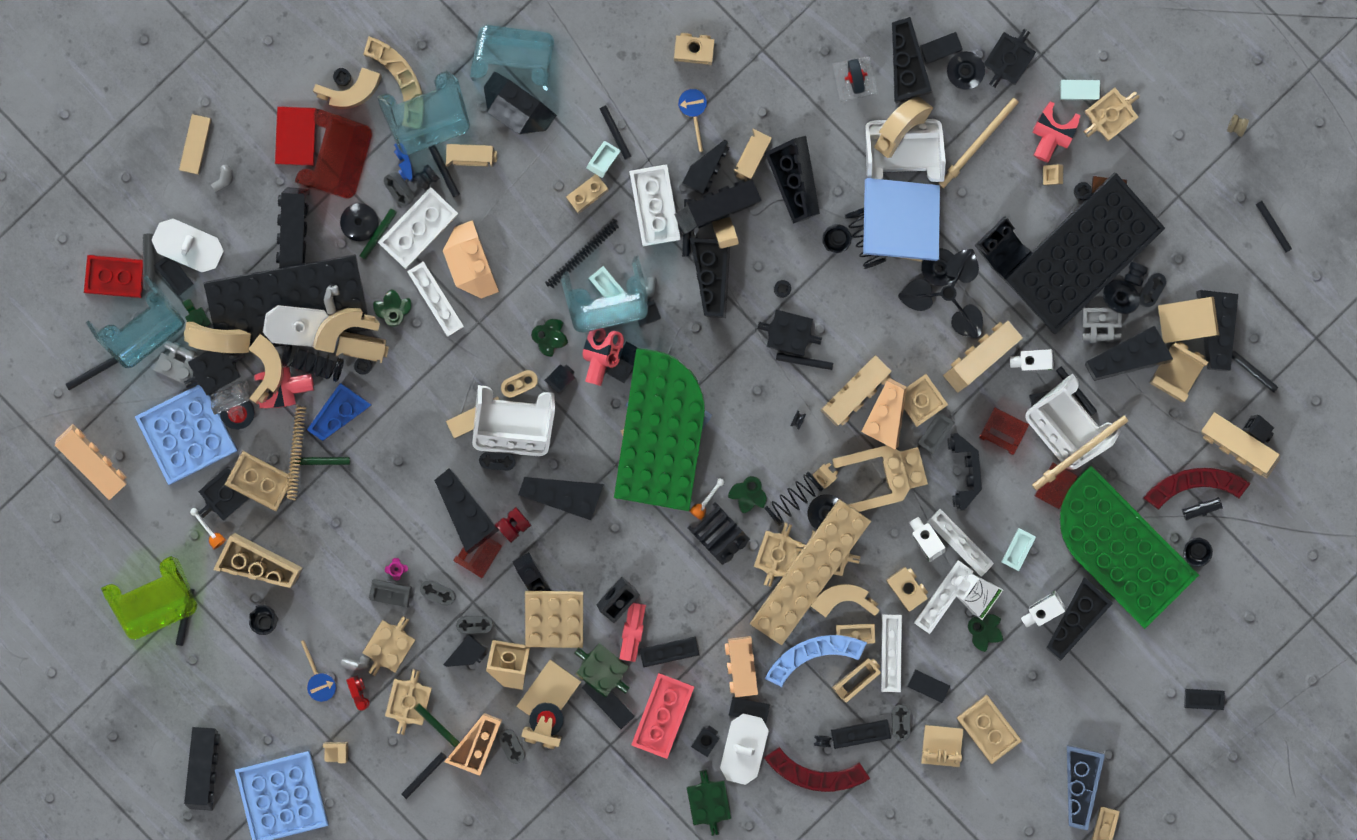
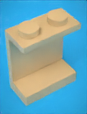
[1149,342,1208,402]

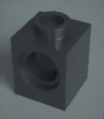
[691,726,720,757]

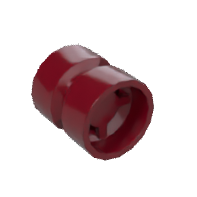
[495,507,532,543]

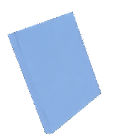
[863,178,940,261]
[135,385,238,485]
[235,751,329,840]

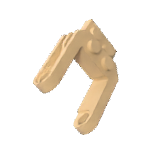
[832,445,928,512]

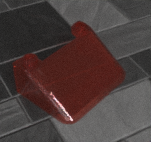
[295,108,372,199]

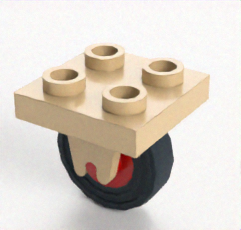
[521,702,564,749]

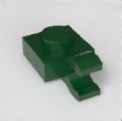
[182,299,212,327]

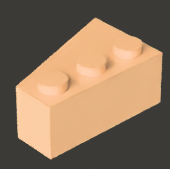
[861,378,907,450]
[444,713,502,776]

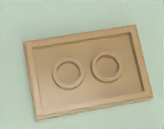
[1158,297,1219,343]
[224,451,294,511]
[516,659,581,716]
[957,695,1022,764]

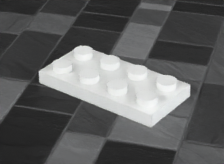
[629,164,680,247]
[378,187,458,269]

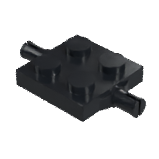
[984,29,1036,88]
[757,310,822,357]
[184,351,245,395]
[198,467,250,521]

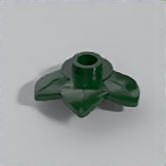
[373,289,411,327]
[531,319,568,357]
[728,476,767,513]
[968,614,1003,652]

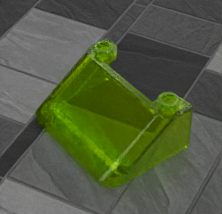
[101,556,197,640]

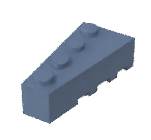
[1067,745,1105,831]

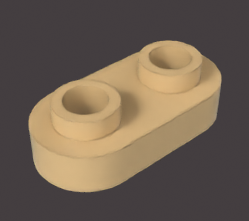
[501,370,538,398]

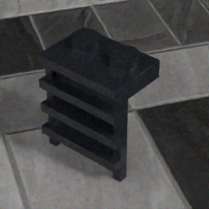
[688,502,750,565]

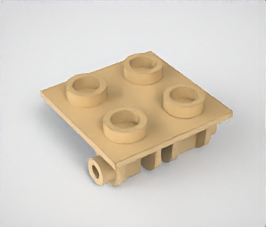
[921,725,963,767]

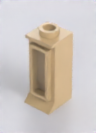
[734,128,772,181]
[446,144,497,167]
[336,331,389,363]
[832,658,881,703]

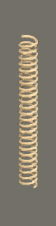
[286,404,307,500]

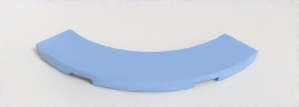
[765,635,867,687]

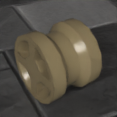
[1227,114,1249,137]

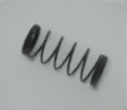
[844,208,886,269]
[281,344,344,382]
[764,472,823,526]

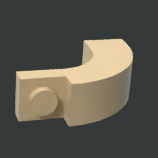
[313,68,382,109]
[874,97,933,158]
[313,308,380,353]
[184,322,251,353]
[248,334,283,405]
[810,584,879,617]

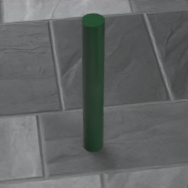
[359,208,397,260]
[292,457,350,465]
[414,703,460,747]

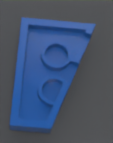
[307,383,372,441]

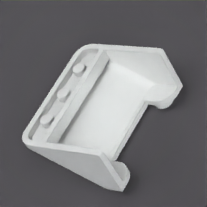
[865,119,946,182]
[1025,374,1121,470]
[472,385,555,456]

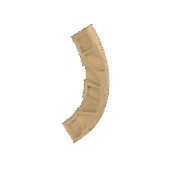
[363,36,424,131]

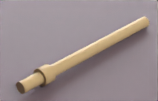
[938,98,1019,189]
[1032,415,1128,491]

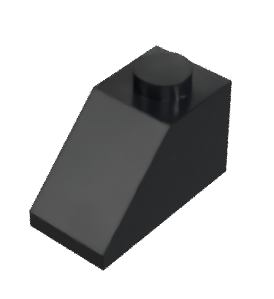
[607,341,638,384]
[544,364,575,394]
[1242,415,1274,444]
[443,634,487,667]

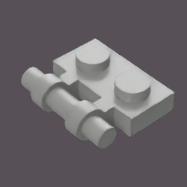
[1082,308,1122,343]
[154,341,199,385]

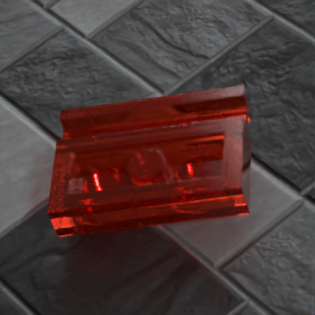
[1034,462,1077,509]

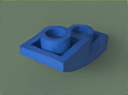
[394,141,414,182]

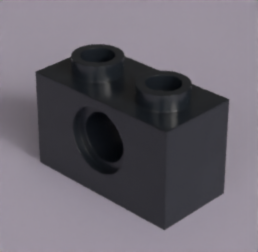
[596,577,640,623]

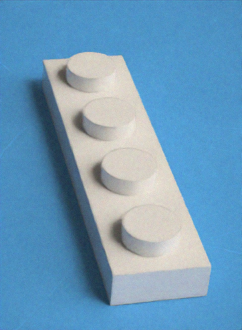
[407,262,464,337]
[928,509,994,577]
[914,560,974,634]
[881,614,902,692]

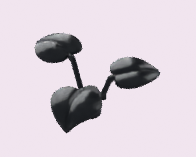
[898,249,983,338]

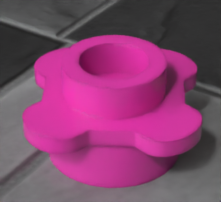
[385,558,408,581]

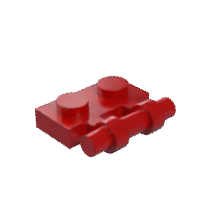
[346,675,370,711]

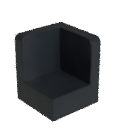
[633,300,661,327]

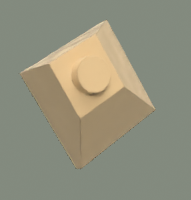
[486,640,530,690]

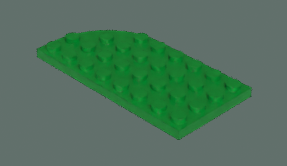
[614,348,705,511]
[1059,466,1199,629]

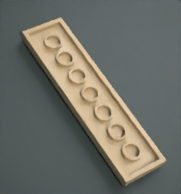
[750,499,871,645]

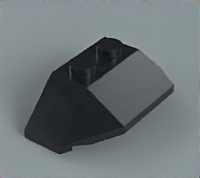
[484,71,557,135]

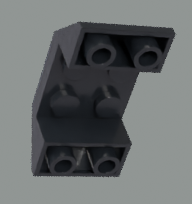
[975,216,1032,286]
[947,433,982,511]

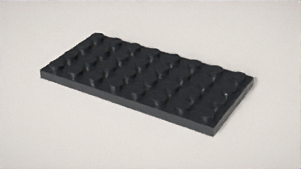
[1004,172,1165,335]
[203,254,371,355]

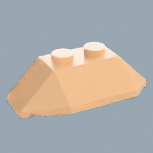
[443,220,499,299]

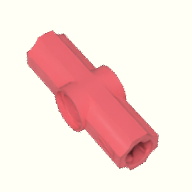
[619,603,646,662]

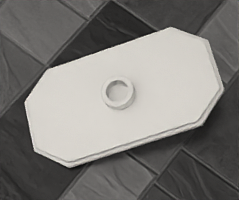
[152,219,223,272]
[263,305,329,347]
[720,713,769,785]

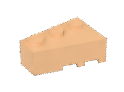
[725,636,758,697]

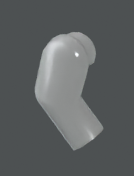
[634,277,657,302]
[341,656,370,671]

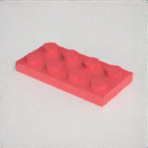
[631,673,694,759]

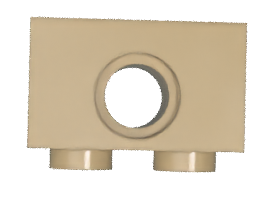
[674,33,714,65]
[566,174,609,214]
[886,567,928,612]

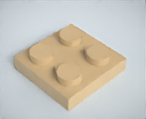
[904,374,948,427]

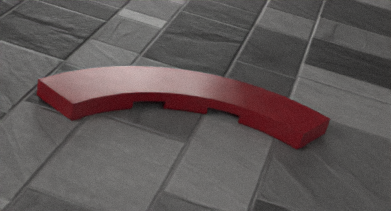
[1143,468,1251,510]
[764,747,870,792]

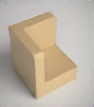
[323,742,348,763]

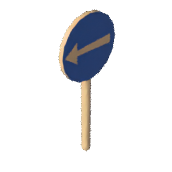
[678,89,707,152]
[301,640,336,702]

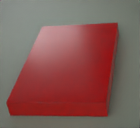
[275,107,316,166]
[84,255,143,298]

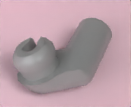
[211,165,233,192]
[324,285,339,314]

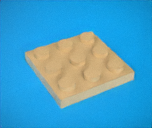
[525,591,583,648]

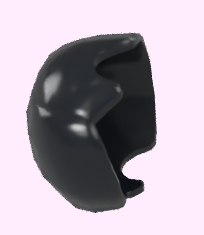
[822,224,852,253]
[1183,537,1213,567]
[249,605,278,635]

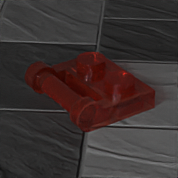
[979,407,1029,455]
[453,538,502,578]

